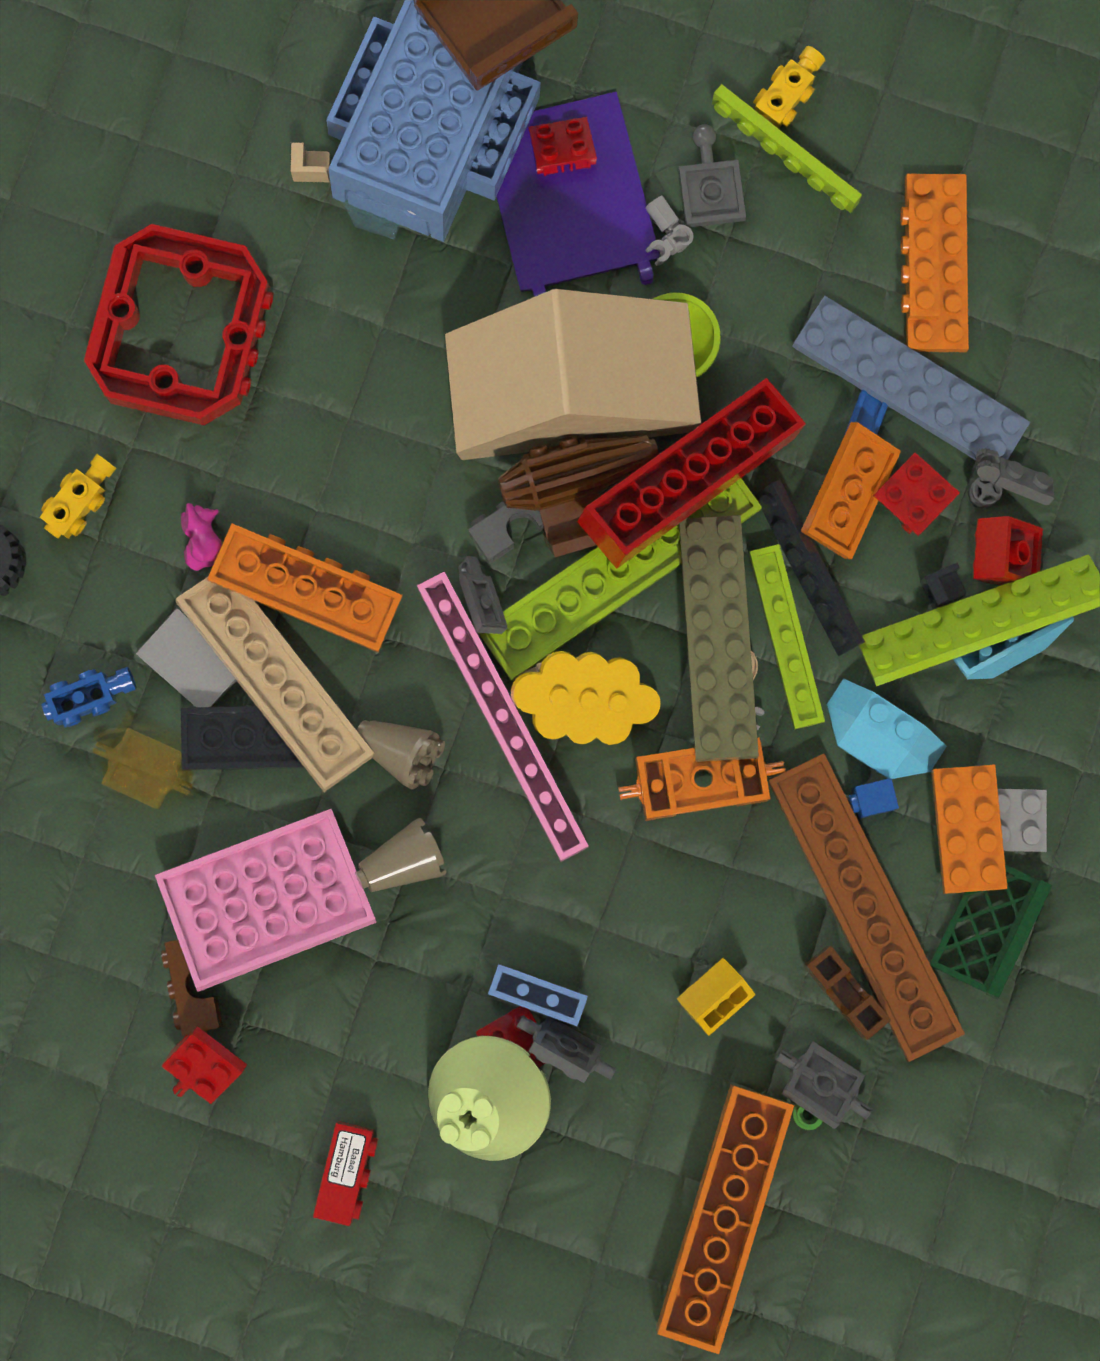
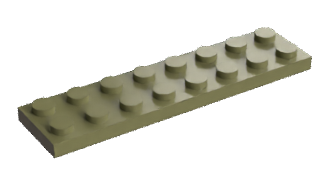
[679,515,759,762]

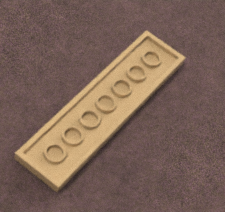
[176,577,374,792]

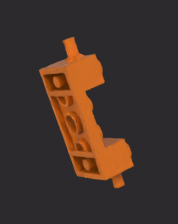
[618,737,785,821]

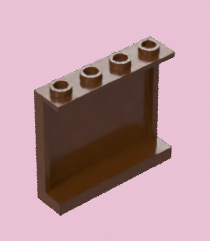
[414,0,578,91]

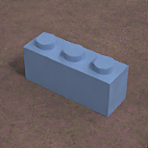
[488,964,588,1026]

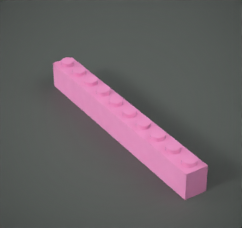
[417,572,588,862]

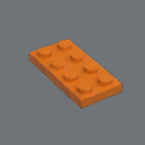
[801,422,901,560]
[931,765,1007,894]

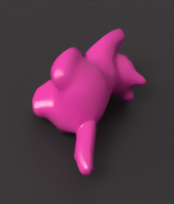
[181,503,222,571]

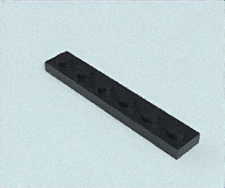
[754,480,865,656]

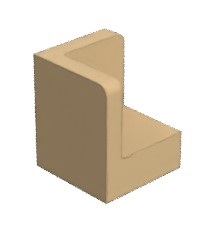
[291,143,330,182]

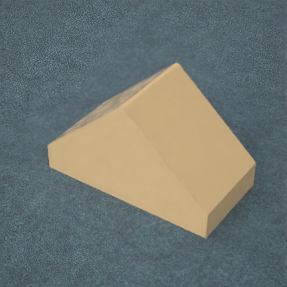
[445,289,702,460]

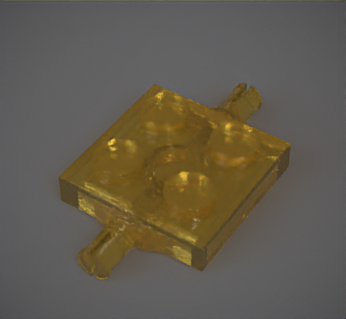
[93,728,194,810]

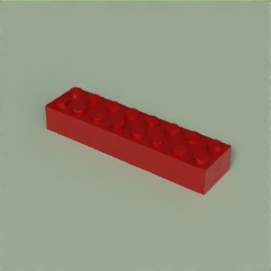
[577,378,806,569]

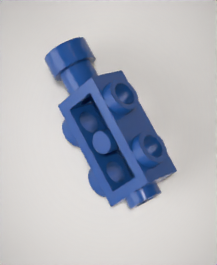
[41,666,137,728]

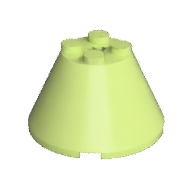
[428,1036,551,1161]

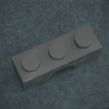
[468,500,544,565]

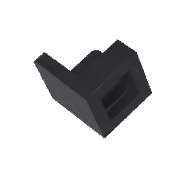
[920,562,966,609]

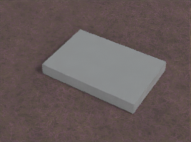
[136,609,237,707]

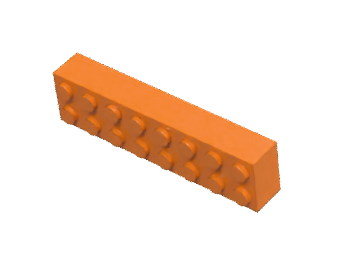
[656,1084,794,1354]

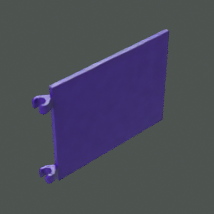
[496,92,660,297]

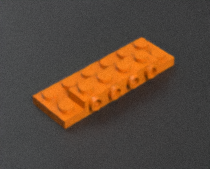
[900,174,969,352]
[207,523,402,653]

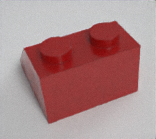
[973,516,1043,585]

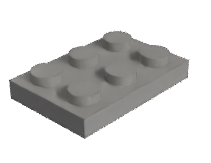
[998,789,1047,852]

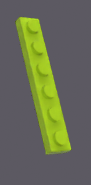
[712,84,862,213]
[749,544,825,730]

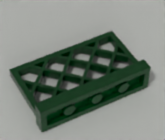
[930,864,1052,1000]

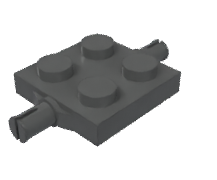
[517,1015,617,1083]
[775,1041,873,1129]

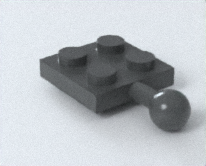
[678,124,746,227]

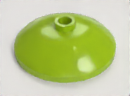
[653,293,721,377]

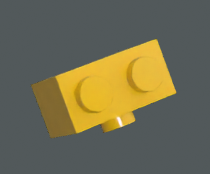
[677,958,756,1036]

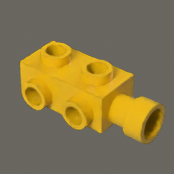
[753,46,825,129]
[40,454,117,539]

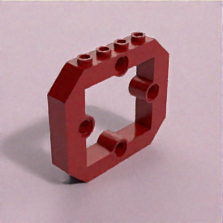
[84,224,274,426]

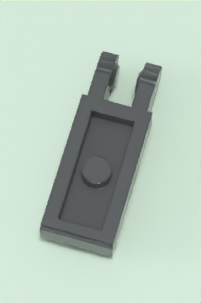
[976,448,1054,506]

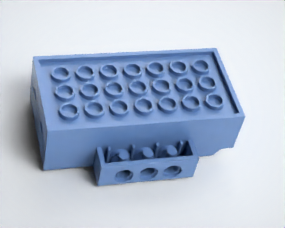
[326,0,541,242]

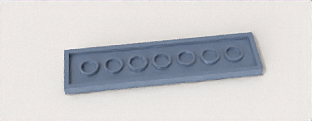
[792,295,1030,460]

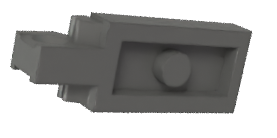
[458,556,507,634]

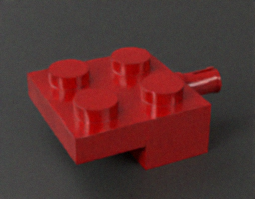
[162,1026,247,1104]

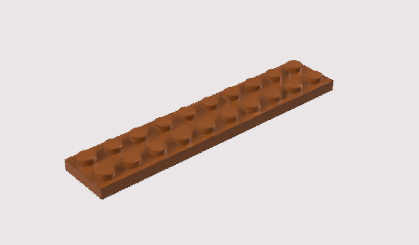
[768,754,965,1062]

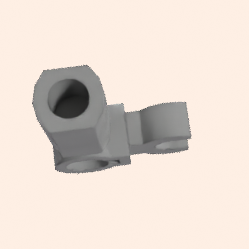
[645,195,693,266]

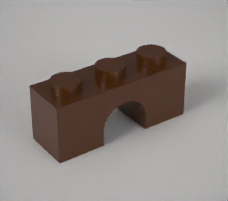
[161,940,223,1036]
[803,946,891,1040]

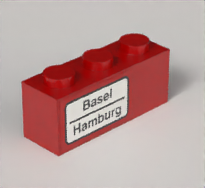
[313,1121,379,1226]

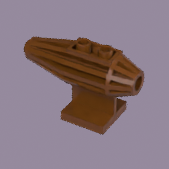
[498,434,659,557]

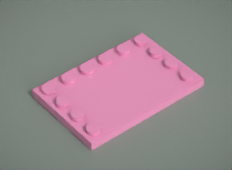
[155,809,376,992]

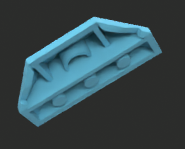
[953,616,1074,680]
[826,679,947,779]

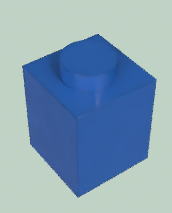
[848,778,899,819]

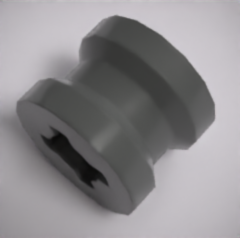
[968,476,1003,509]

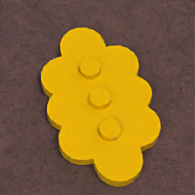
[511,651,660,745]

